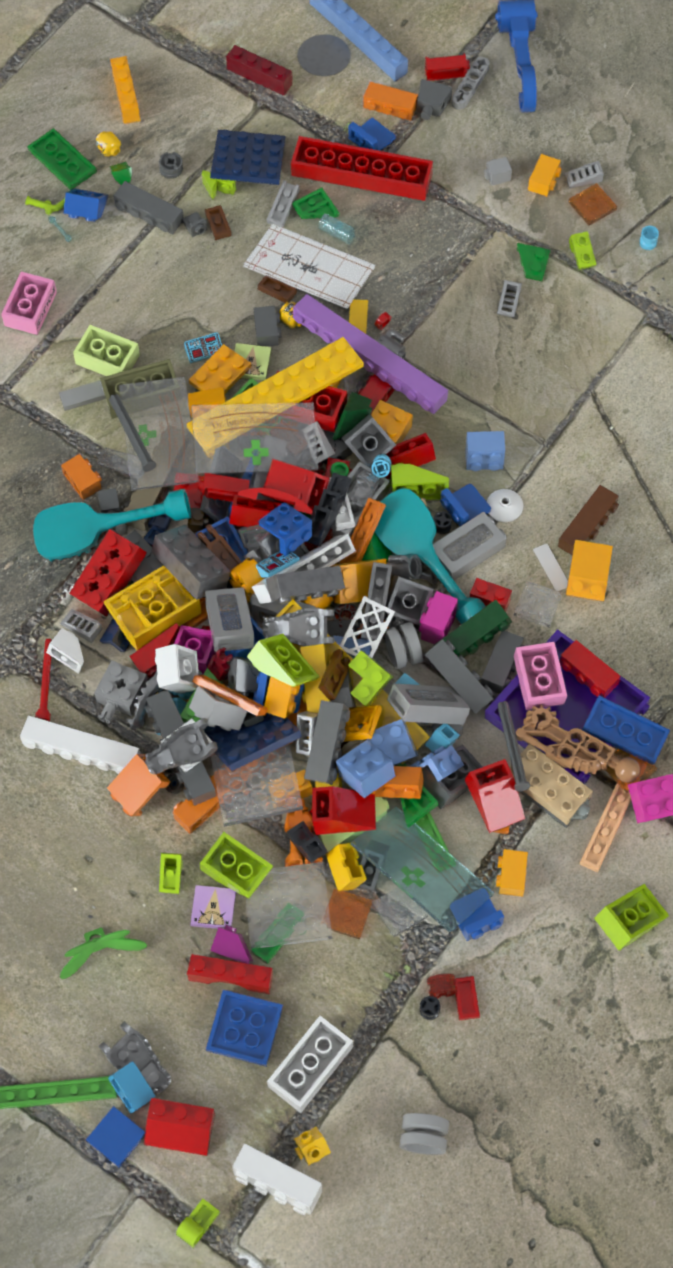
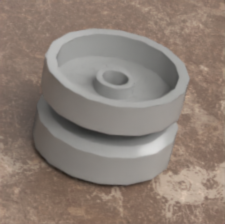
[384,622,423,670]
[400,1113,449,1155]

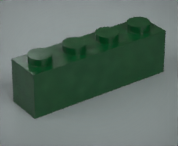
[434,600,512,657]

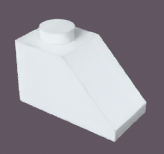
[46,628,84,674]

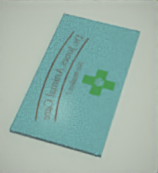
[351,807,495,933]

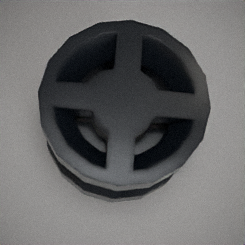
[433,511,452,534]
[419,996,441,1020]

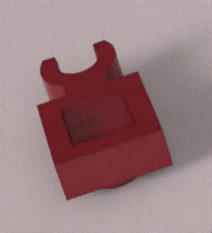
[207,647,232,681]

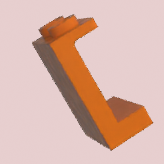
[107,754,171,816]

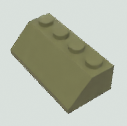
[100,359,182,419]

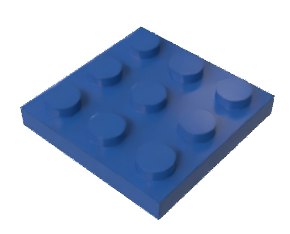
[206,990,283,1067]

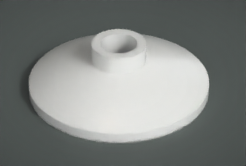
[487,489,523,523]

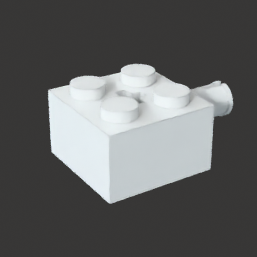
[155,644,202,694]

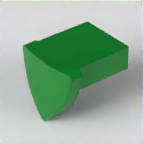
[110,162,132,185]

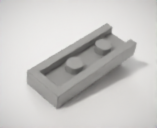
[267,180,300,228]
[59,381,105,411]

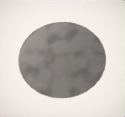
[297,35,350,76]

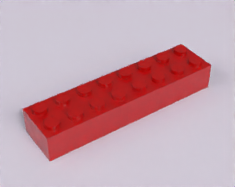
[291,136,433,201]

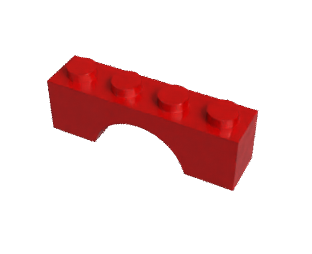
[187,954,273,995]

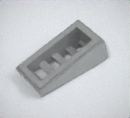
[564,161,603,189]
[497,280,522,318]
[302,421,335,464]
[60,609,103,643]
[296,711,318,755]

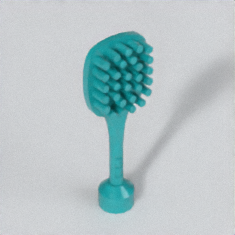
[374,488,486,625]
[33,489,191,561]

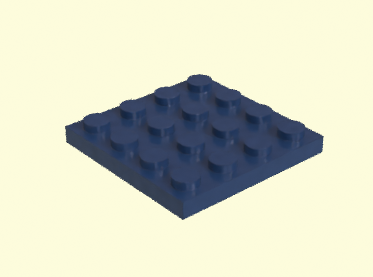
[210,129,286,185]
[203,713,302,772]

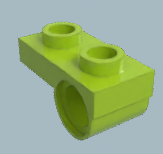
[569,231,597,270]
[176,1198,220,1248]

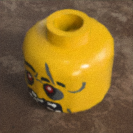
[96,131,121,157]
[279,302,302,328]

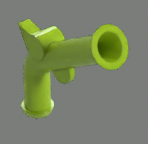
[25,195,65,216]

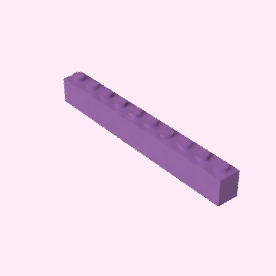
[293,294,448,414]

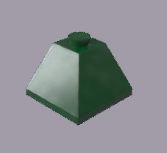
[332,392,373,440]

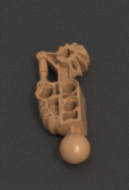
[516,704,640,783]

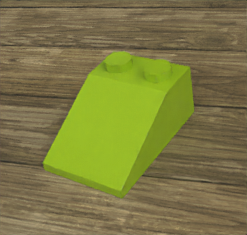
[390,463,449,501]
[247,634,320,687]
[200,832,273,899]
[594,884,669,951]

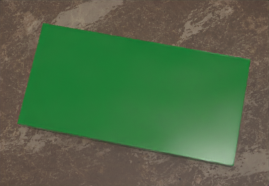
[27,128,97,190]

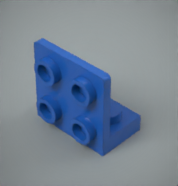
[348,118,396,151]

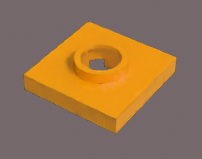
[343,705,382,742]

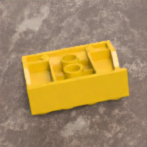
[104,565,202,650]

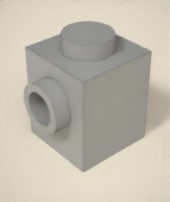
[484,157,512,186]

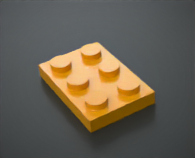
[189,344,251,394]

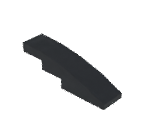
[305,472,352,546]

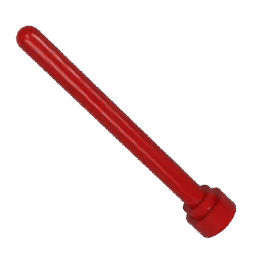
[35,638,52,722]

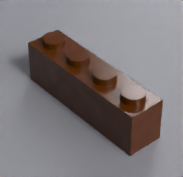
[558,485,619,555]

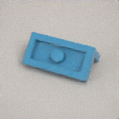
[108,1062,155,1114]

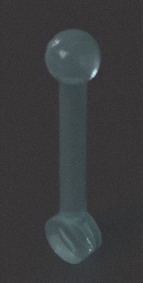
[49,216,72,242]

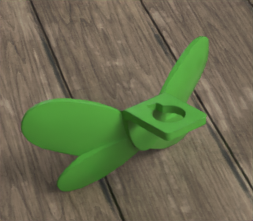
[60,928,147,979]

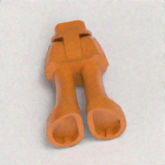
[284,799,323,869]

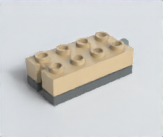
[509,744,593,828]

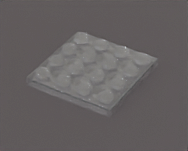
[210,743,303,827]
[246,862,333,949]

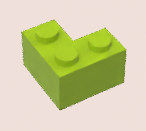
[348,650,393,706]

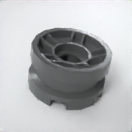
[159,152,183,179]

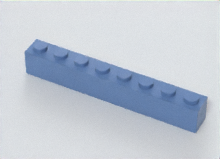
[309,0,408,81]

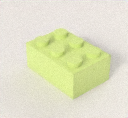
[73,325,140,376]

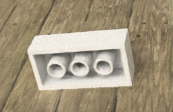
[267,1016,353,1113]
[232,1143,322,1215]

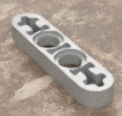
[452,57,489,109]

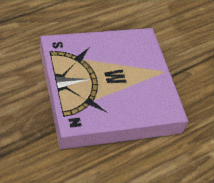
[191,885,236,929]

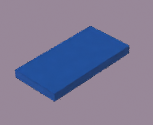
[582,696,670,765]

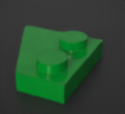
[292,187,340,219]
[517,243,550,282]
[400,786,438,828]

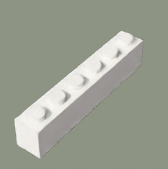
[252,534,356,604]
[20,716,140,774]

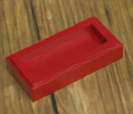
[453,976,480,1021]

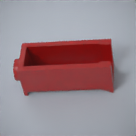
[425,53,470,81]
[198,473,250,502]

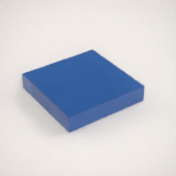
[86,1106,145,1168]

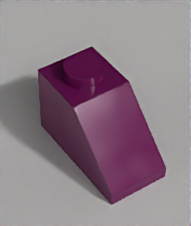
[210,925,253,964]

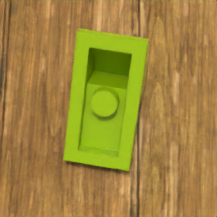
[202,170,236,200]
[159,852,183,894]

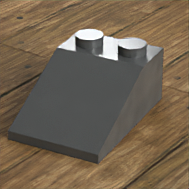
[422,744,482,809]

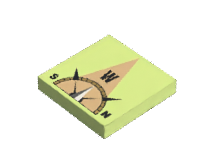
[235,343,272,381]

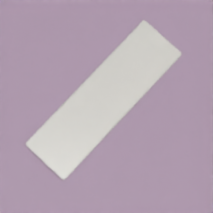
[533,544,568,592]

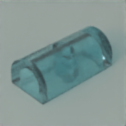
[318,213,355,244]

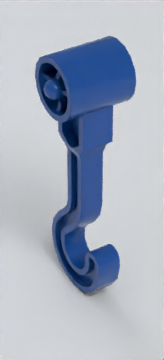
[495,0,538,113]

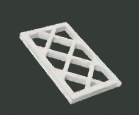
[340,596,395,658]

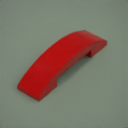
[238,488,313,515]

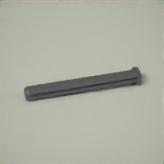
[109,394,156,472]
[498,701,530,791]

